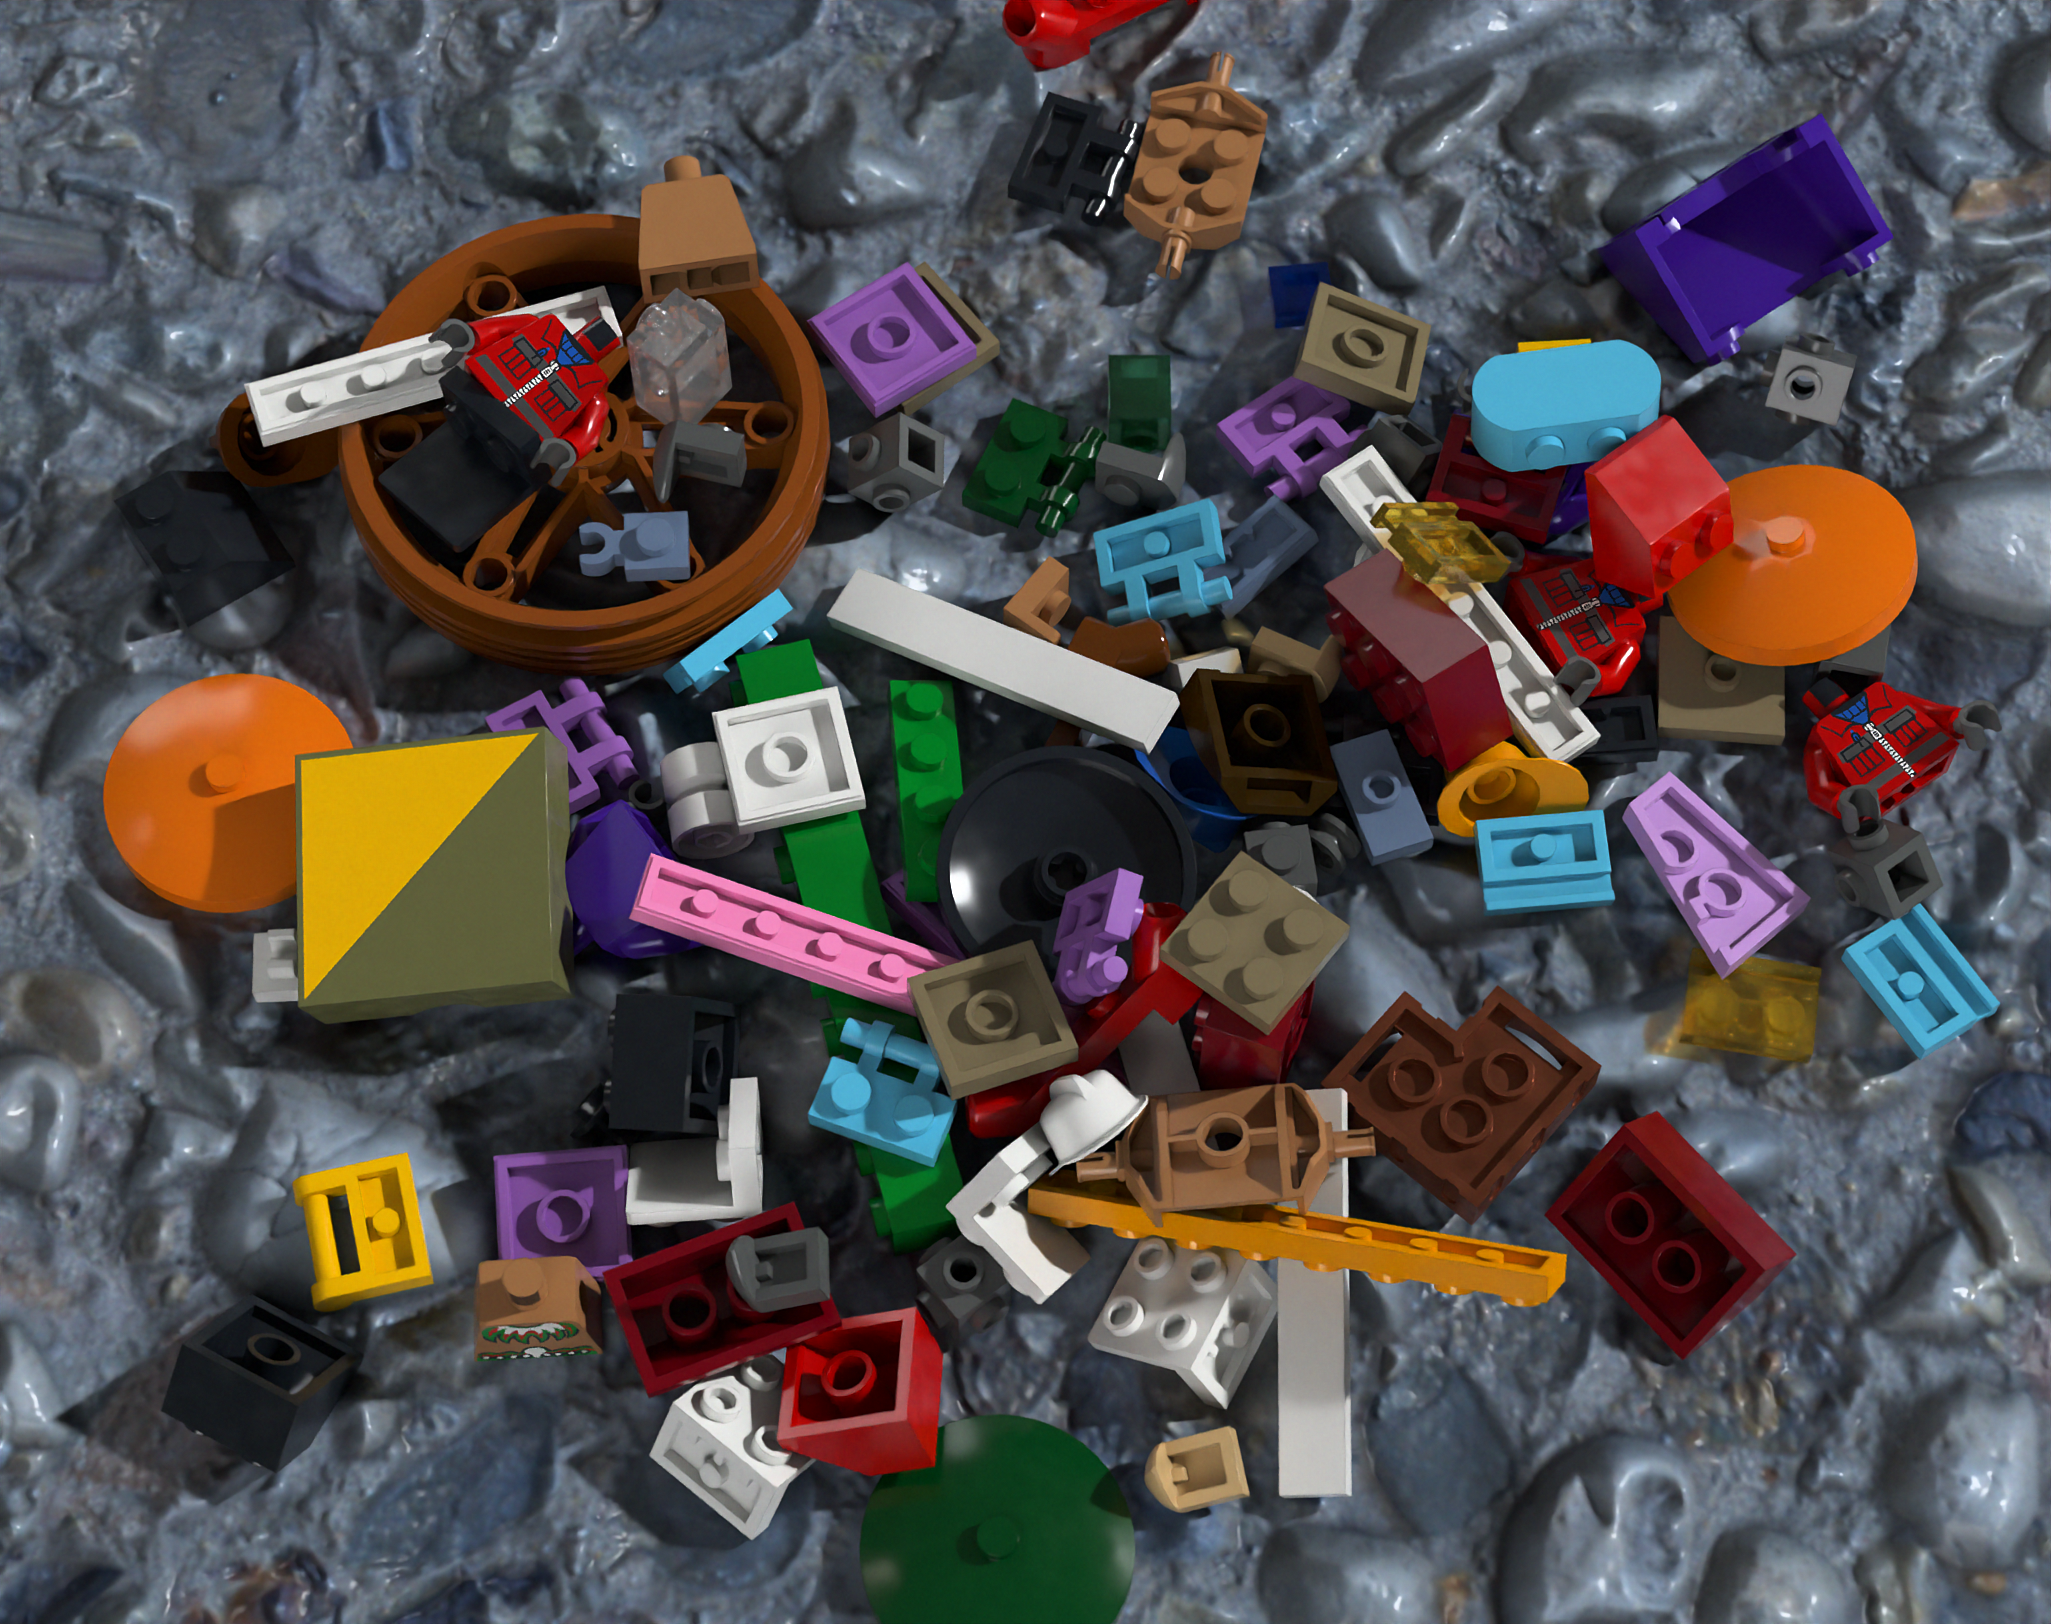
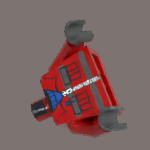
[428,313,621,487]
[1479,531,1664,707]
[1802,676,2002,833]

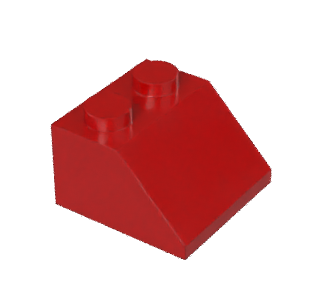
[1584,415,1734,599]
[777,1307,944,1476]

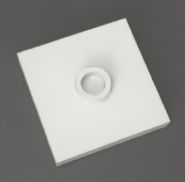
[712,686,866,835]

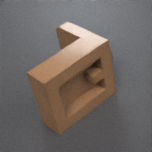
[1003,556,1071,647]

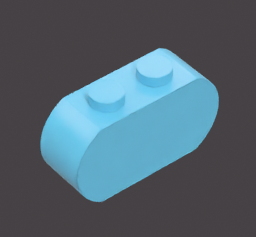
[1471,339,1661,472]

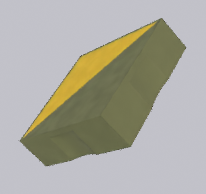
[295,726,575,1024]

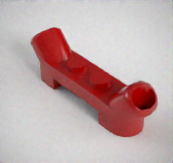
[1002,0,1198,69]
[965,902,1204,1139]

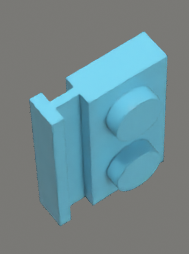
[662,589,793,694]
[1473,810,1615,916]
[1841,903,2000,1060]

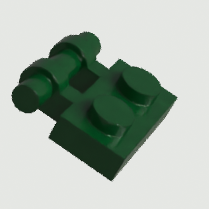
[962,398,1107,538]

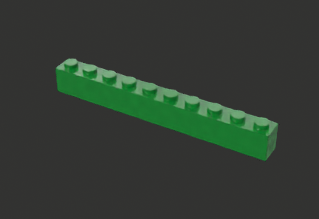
[728,639,964,1257]

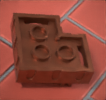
[1320,985,1602,1226]

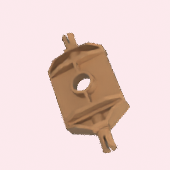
[1123,52,1268,280]
[1076,1083,1376,1228]

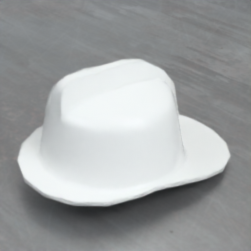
[1040,1069,1149,1177]

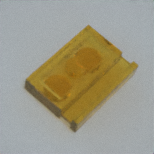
[1369,502,1511,585]
[1679,948,1822,1064]

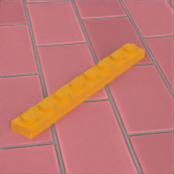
[1027,1168,1567,1307]

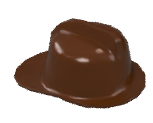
[209,392,339,487]

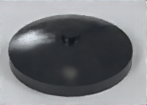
[935,746,1197,984]

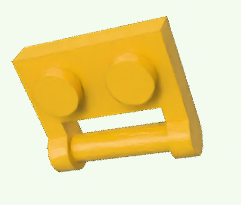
[292,1152,434,1312]

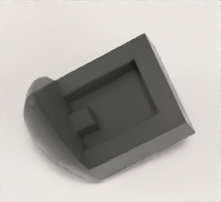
[652,420,747,503]
[1095,432,1186,510]
[726,1227,830,1313]

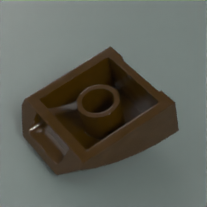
[1177,668,1338,816]

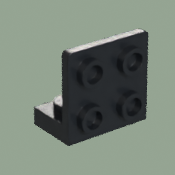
[378,365,553,553]

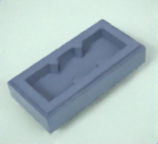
[1203,494,1319,622]
[1329,729,1434,866]

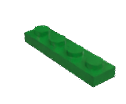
[887,680,963,902]

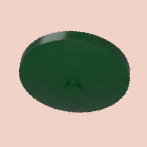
[859,1414,1135,1624]

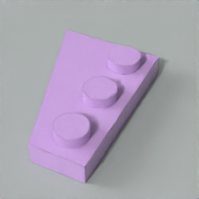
[1622,771,1811,980]

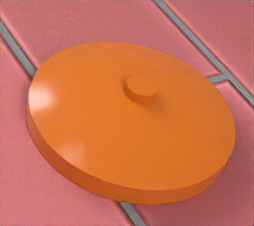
[1666,465,1918,666]
[103,673,353,913]

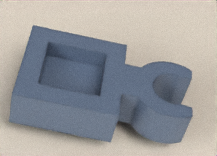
[579,511,690,582]

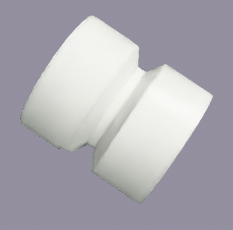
[660,742,754,859]

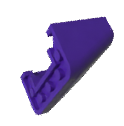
[1596,113,1894,367]

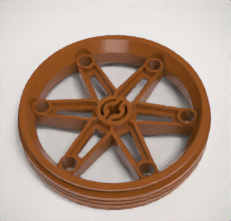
[337,214,831,676]

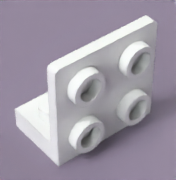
[626,1077,764,1227]
[945,1121,1091,1304]
[1088,1235,1278,1410]
[649,1353,818,1540]

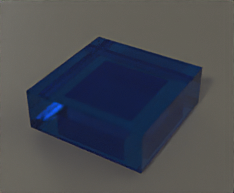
[1267,262,1331,329]

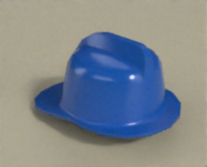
[1132,726,1259,853]

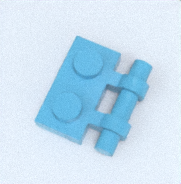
[1093,498,1233,627]
[808,1017,957,1168]

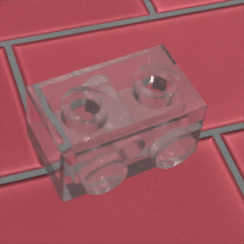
[626,288,732,425]

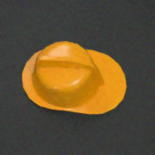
[1437,741,1589,837]

